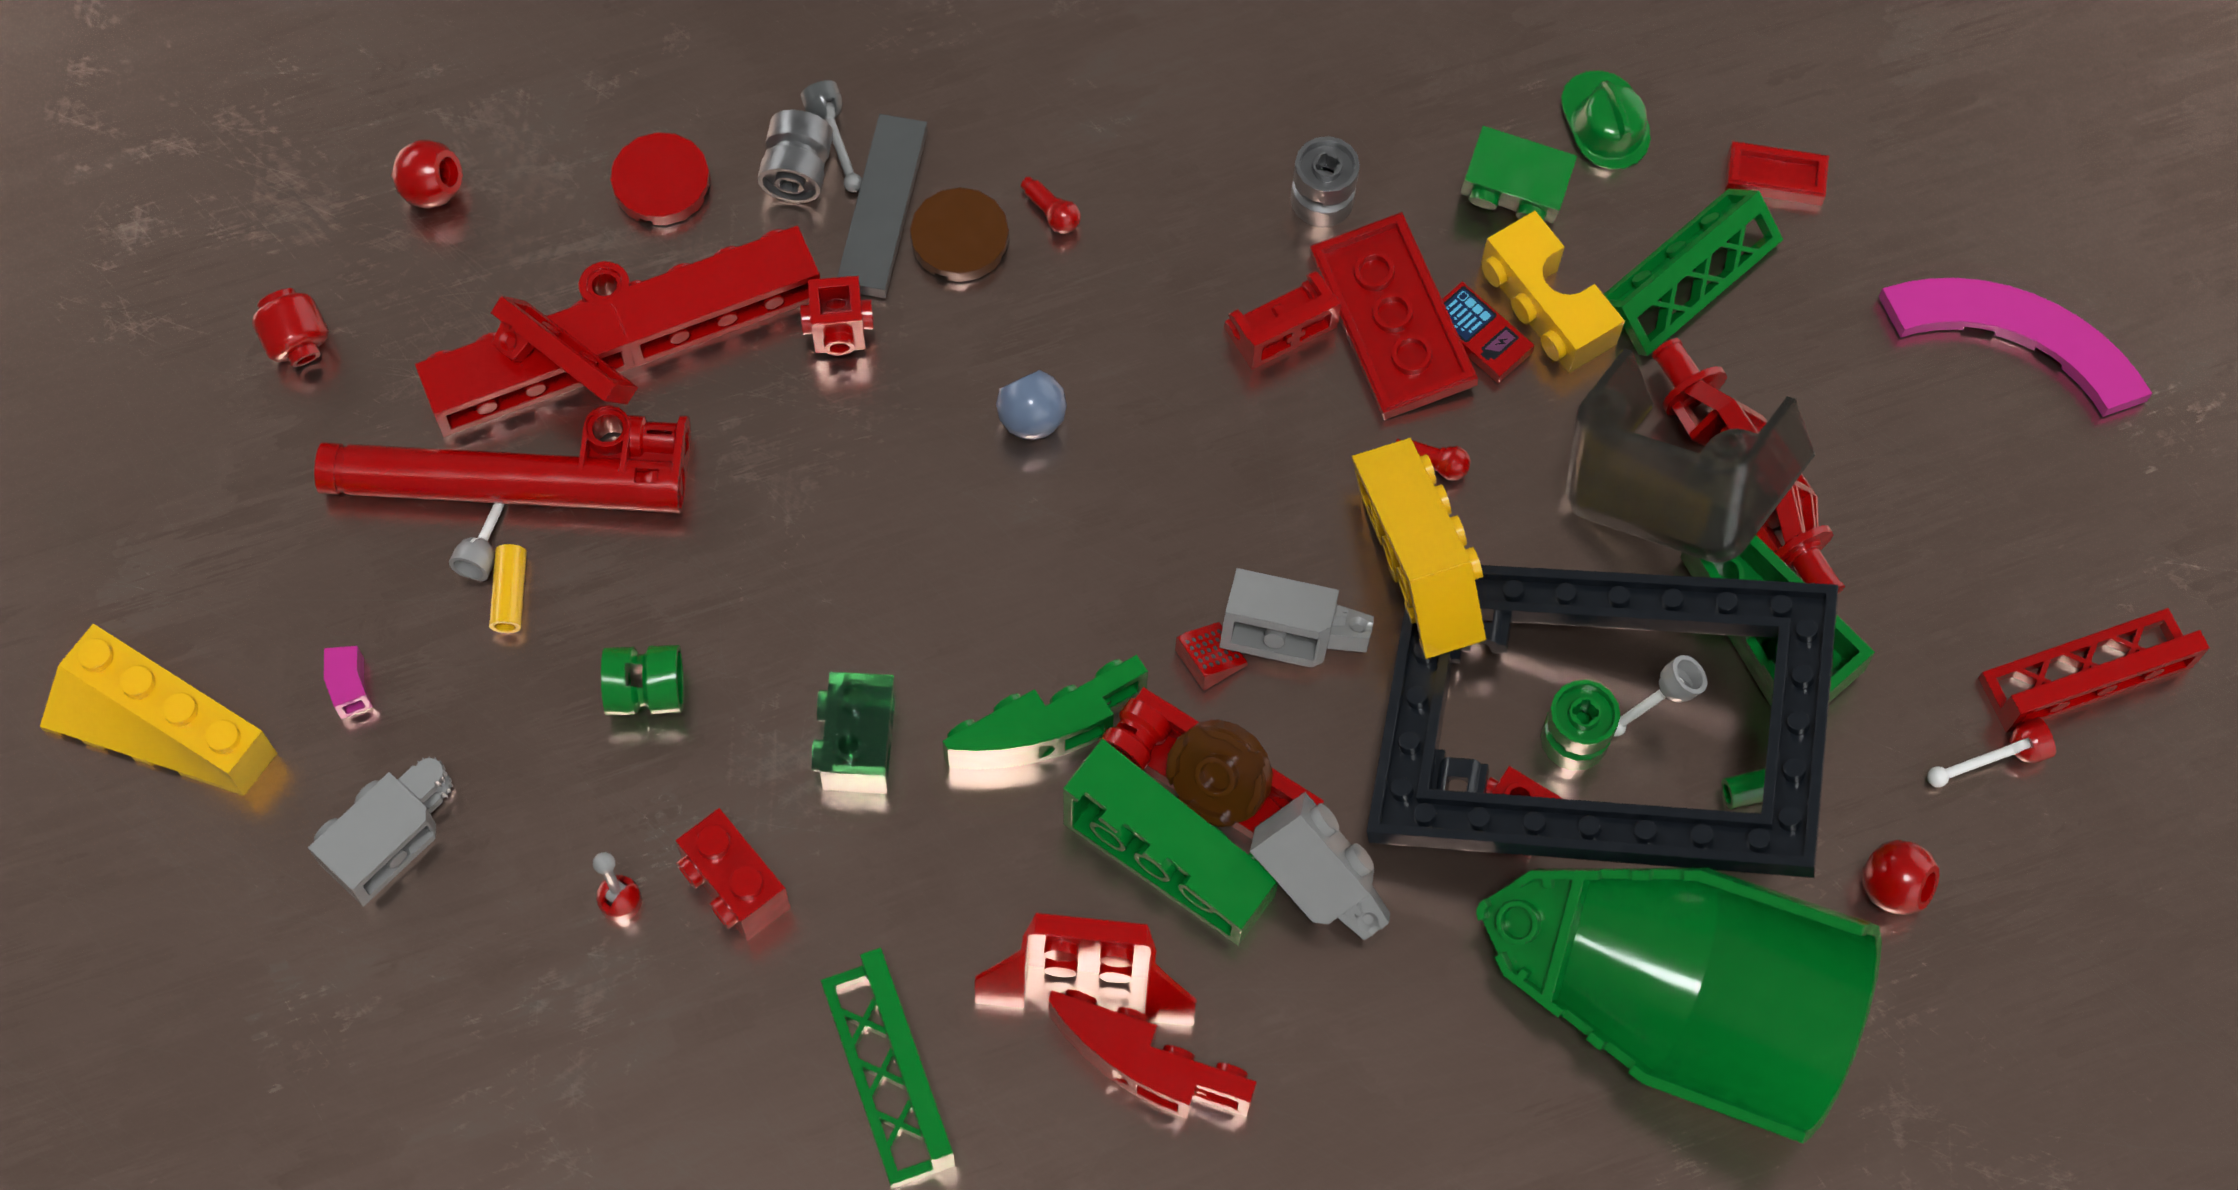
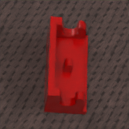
[1224,271,1342,370]

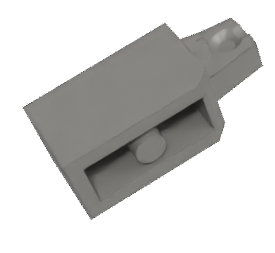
[1219,568,1374,668]
[1250,792,1390,940]

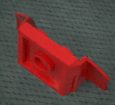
[975,913,1196,1026]

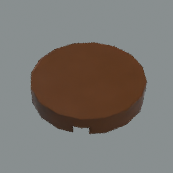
[910,187,1009,282]
[1166,719,1273,827]

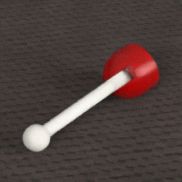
[1927,717,2056,788]

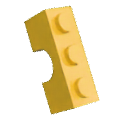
[1481,211,1625,373]

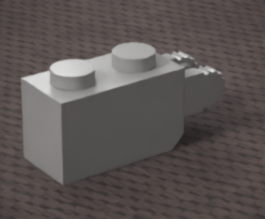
[308,756,453,907]

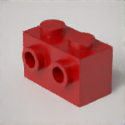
[675,808,791,941]

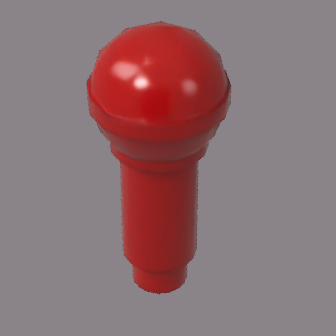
[1020,176,1081,234]
[1396,439,1471,481]

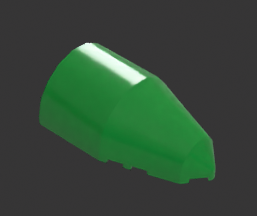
[1476,868,1882,1143]

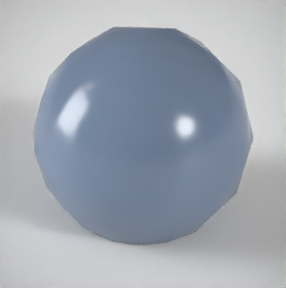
[996,370,1067,440]

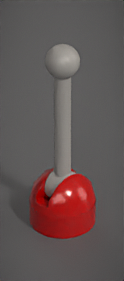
[593,852,642,922]

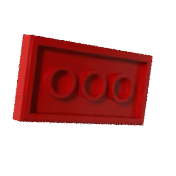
[1310,212,1478,420]

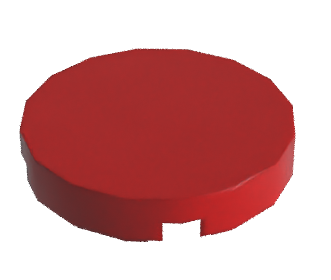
[610,132,711,226]

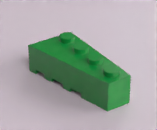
[1680,504,1875,707]
[1063,738,1278,946]

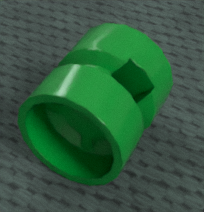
[601,645,684,716]
[1540,680,1621,771]

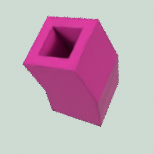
[324,646,373,719]

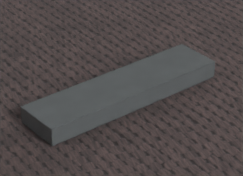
[837,114,928,298]

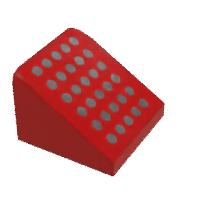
[1175,622,1248,691]

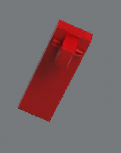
[490,296,638,405]

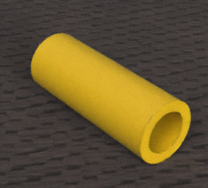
[489,544,527,633]

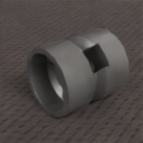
[757,109,833,203]
[1290,136,1360,227]

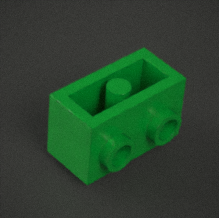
[1460,126,1577,223]

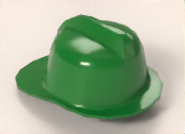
[1561,70,1651,170]

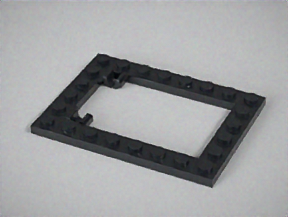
[1367,565,1838,878]

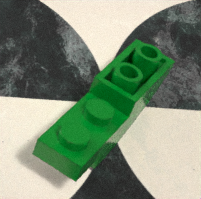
[942,655,1148,770]

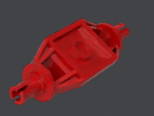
[1652,338,1845,594]

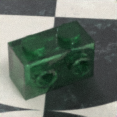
[812,672,896,794]

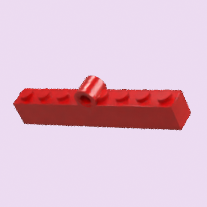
[415,225,820,438]

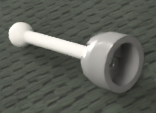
[449,503,505,581]
[1614,655,1707,737]

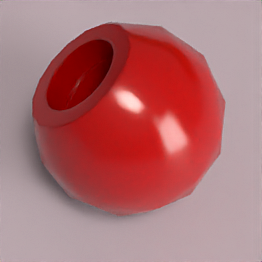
[391,139,463,209]
[1863,840,1940,915]

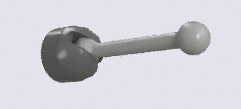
[800,80,862,193]

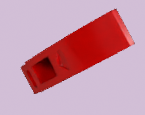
[1048,989,1257,1119]

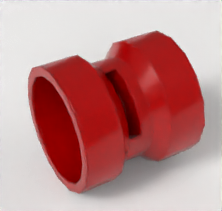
[1098,698,1172,770]

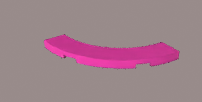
[1878,278,2153,417]

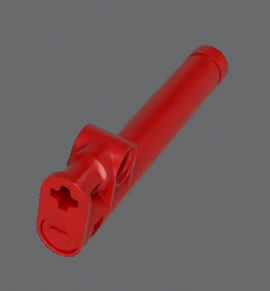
[314,405,691,514]

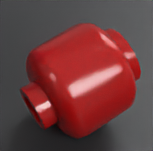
[252,288,329,367]

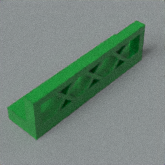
[1604,189,1784,356]
[821,947,955,1189]

